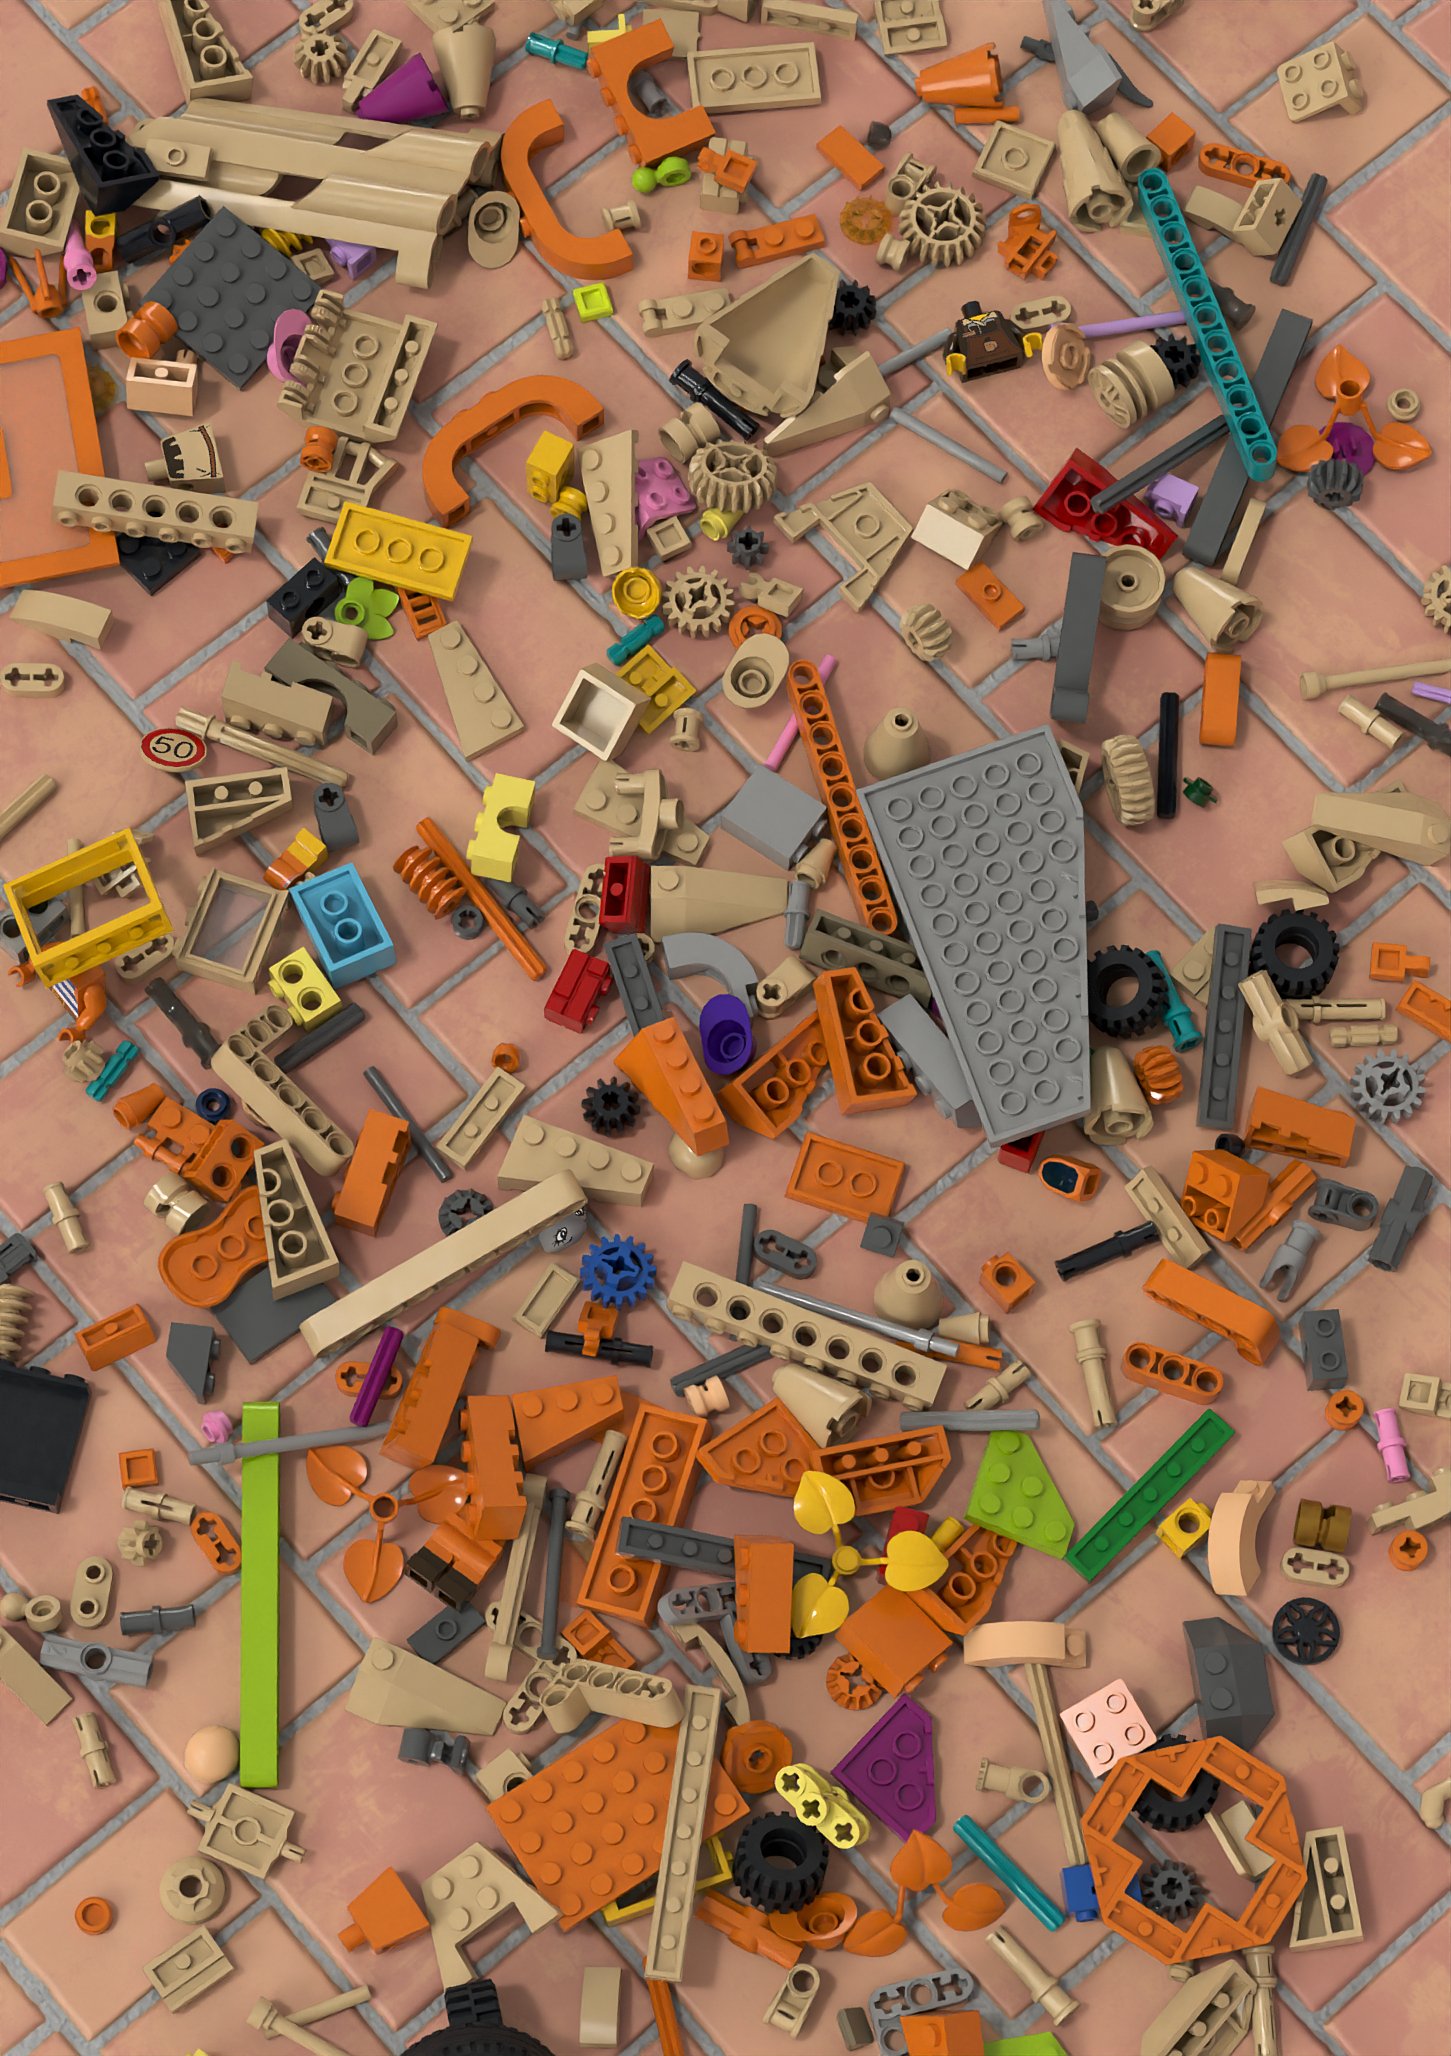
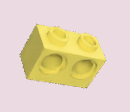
[268,947,343,1034]

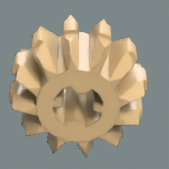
[294,28,348,84]
[899,603,953,662]

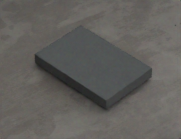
[210,1266,337,1365]

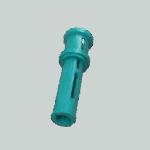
[1145,950,1204,1052]

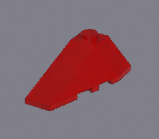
[1032,447,1178,561]

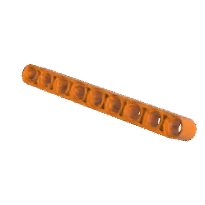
[786,660,898,938]

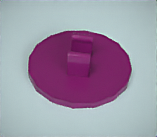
[1319,422,1375,477]

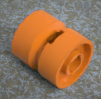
[116,301,178,359]

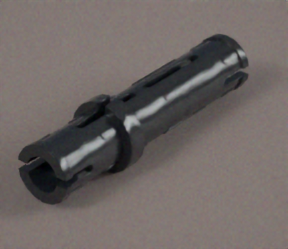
[1054,1220,1159,1282]
[545,1330,654,1368]

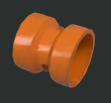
[299,426,339,472]

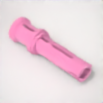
[63,219,97,290]

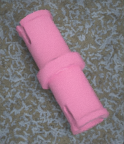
[1373,1408,1411,1483]

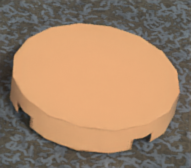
[1042,323,1090,390]

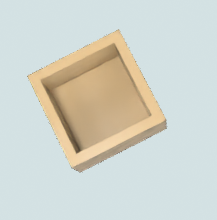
[551,663,652,761]

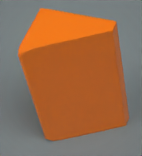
[74,1303,156,1371]

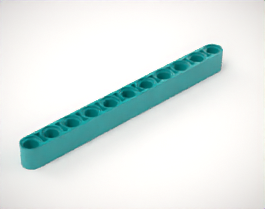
[1138,168,1277,482]

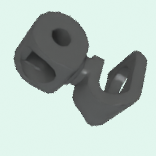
[398,1728,470,1775]

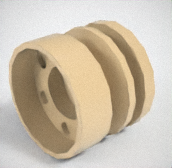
[1088,340,1175,429]

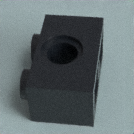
[266,557,340,639]

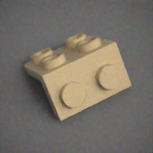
[1277,41,1363,122]

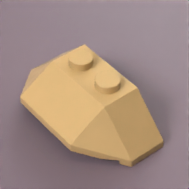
[1140,1959,1257,2056]

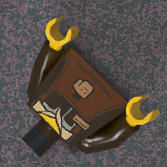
[942,301,1043,383]

